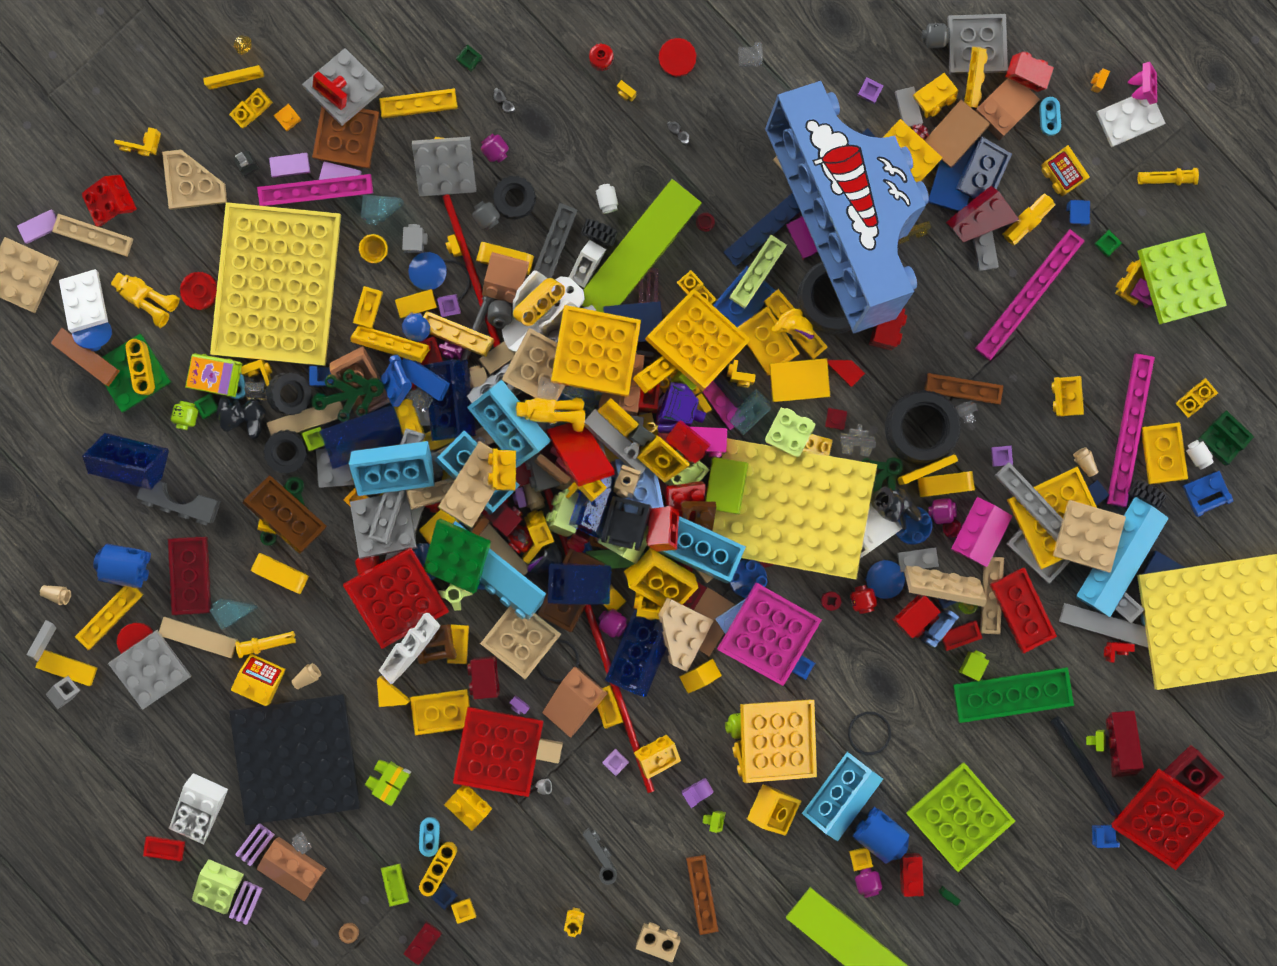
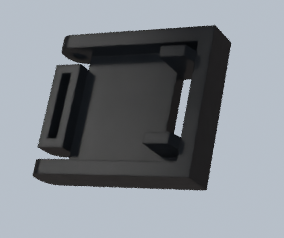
[601,496,652,551]

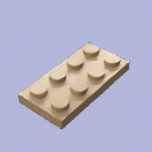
[438,441,495,528]
[904,566,986,607]

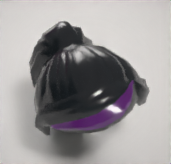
[527,537,563,575]

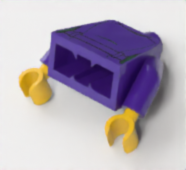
[648,378,706,435]

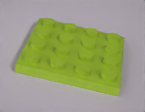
[1138,233,1227,325]
[906,762,1015,872]

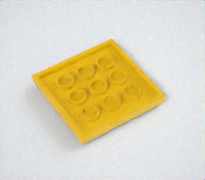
[645,289,750,392]
[551,305,641,397]
[1007,467,1097,569]
[740,699,817,783]

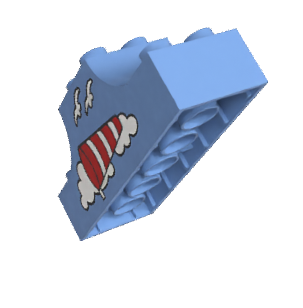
[765,81,929,334]

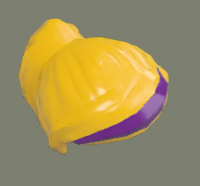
[771,309,814,341]

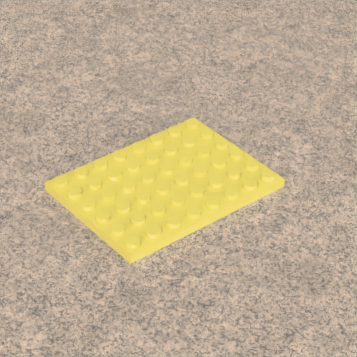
[210,203,341,366]
[713,438,877,579]
[1137,554,1277,690]

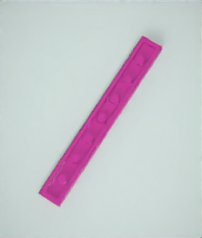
[975,229,1084,361]
[1106,354,1155,507]

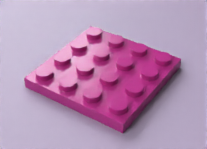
[717,582,822,686]

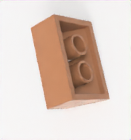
[598,354,644,416]
[257,837,326,901]

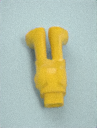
[111,273,180,328]
[516,397,585,432]

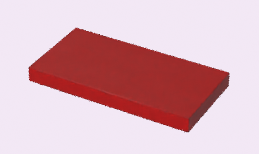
[547,423,615,487]
[989,567,1057,654]

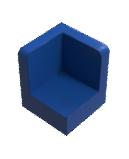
[1066,200,1090,226]
[309,366,334,387]
[1092,825,1120,848]

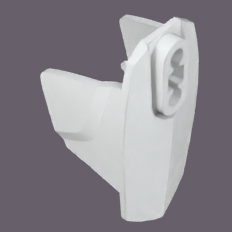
[502,270,585,352]

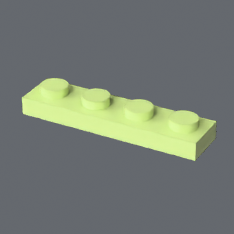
[729,235,787,309]

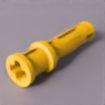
[1137,168,1199,186]
[235,631,296,658]

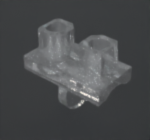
[840,424,876,456]

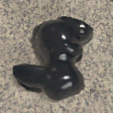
[216,396,266,439]
[871,487,922,530]

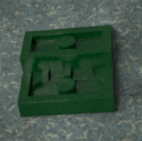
[1198,410,1254,466]

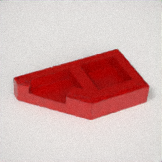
[827,360,865,387]

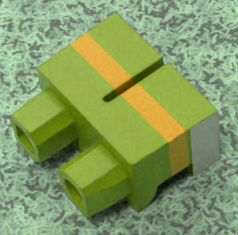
[365,760,411,806]

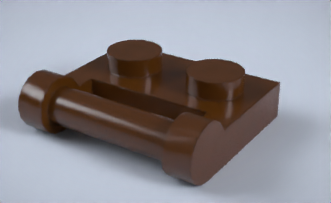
[681,501,717,531]
[417,624,457,664]

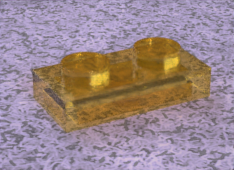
[898,221,931,244]

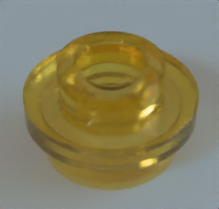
[234,36,252,55]

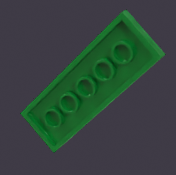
[953,667,1074,723]

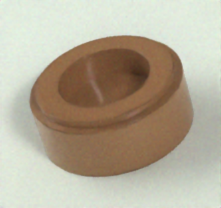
[339,923,359,944]

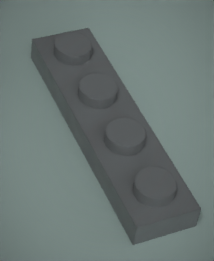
[534,203,578,278]

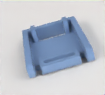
[921,610,959,648]

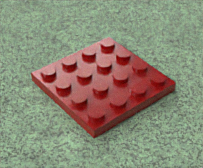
[343,547,449,649]
[453,707,543,797]
[1112,769,1224,870]

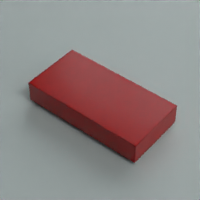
[942,620,983,651]
[143,836,185,861]

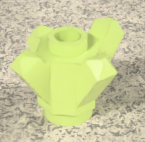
[438,584,473,611]

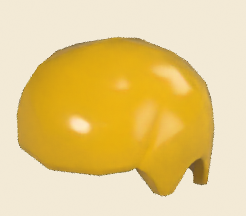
[359,234,388,263]

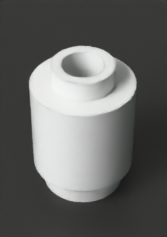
[596,184,618,214]
[1186,440,1214,470]

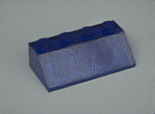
[423,360,476,441]
[319,405,403,470]
[82,433,169,490]
[605,609,667,697]

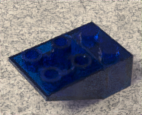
[548,562,611,605]

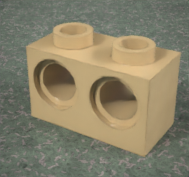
[636,922,680,962]

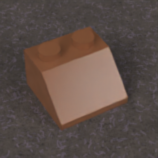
[482,252,529,303]

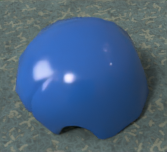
[402,312,430,342]

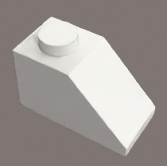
[569,240,606,288]

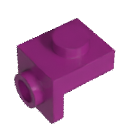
[1129,278,1154,308]
[439,341,464,360]

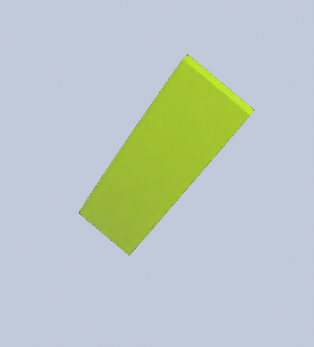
[582,179,702,313]
[786,887,908,966]

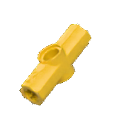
[1002,193,1056,246]
[564,908,585,937]

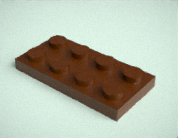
[242,475,327,554]
[538,548,606,632]

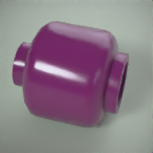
[480,133,509,163]
[928,498,957,524]
[599,609,628,638]
[855,868,882,898]

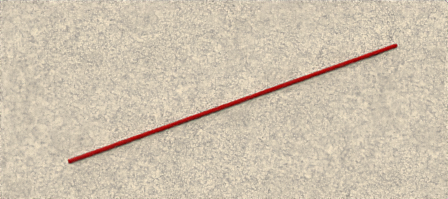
[442,194,655,793]

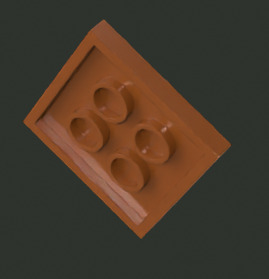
[312,106,380,169]

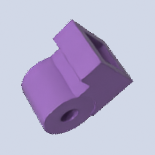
[682,778,714,808]

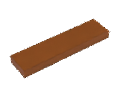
[51,328,120,386]
[924,373,1003,405]
[686,854,719,935]

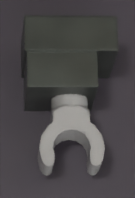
[233,150,259,177]
[623,425,656,459]

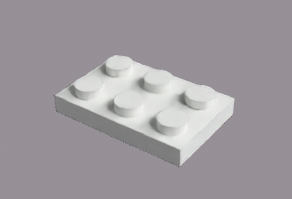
[1096,97,1165,147]
[59,269,108,333]

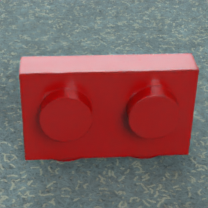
[82,175,137,227]
[665,420,711,464]

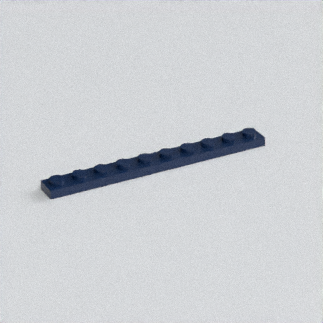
[723,128,875,267]

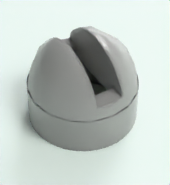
[536,779,552,795]

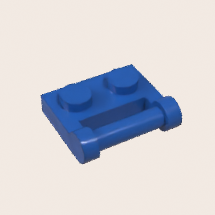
[381,355,412,407]
[1182,471,1233,517]

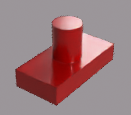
[312,71,347,110]

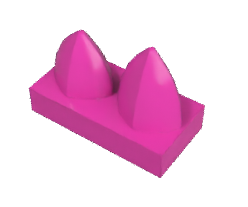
[1128,62,1157,105]

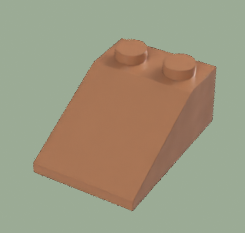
[975,78,1040,141]
[330,346,390,418]
[542,666,608,737]

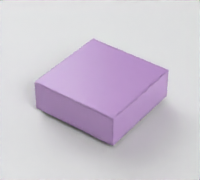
[602,748,629,776]

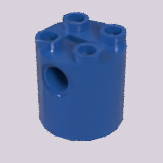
[93,544,151,588]
[853,806,909,864]

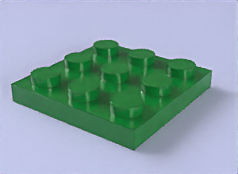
[102,334,172,413]
[424,518,491,594]

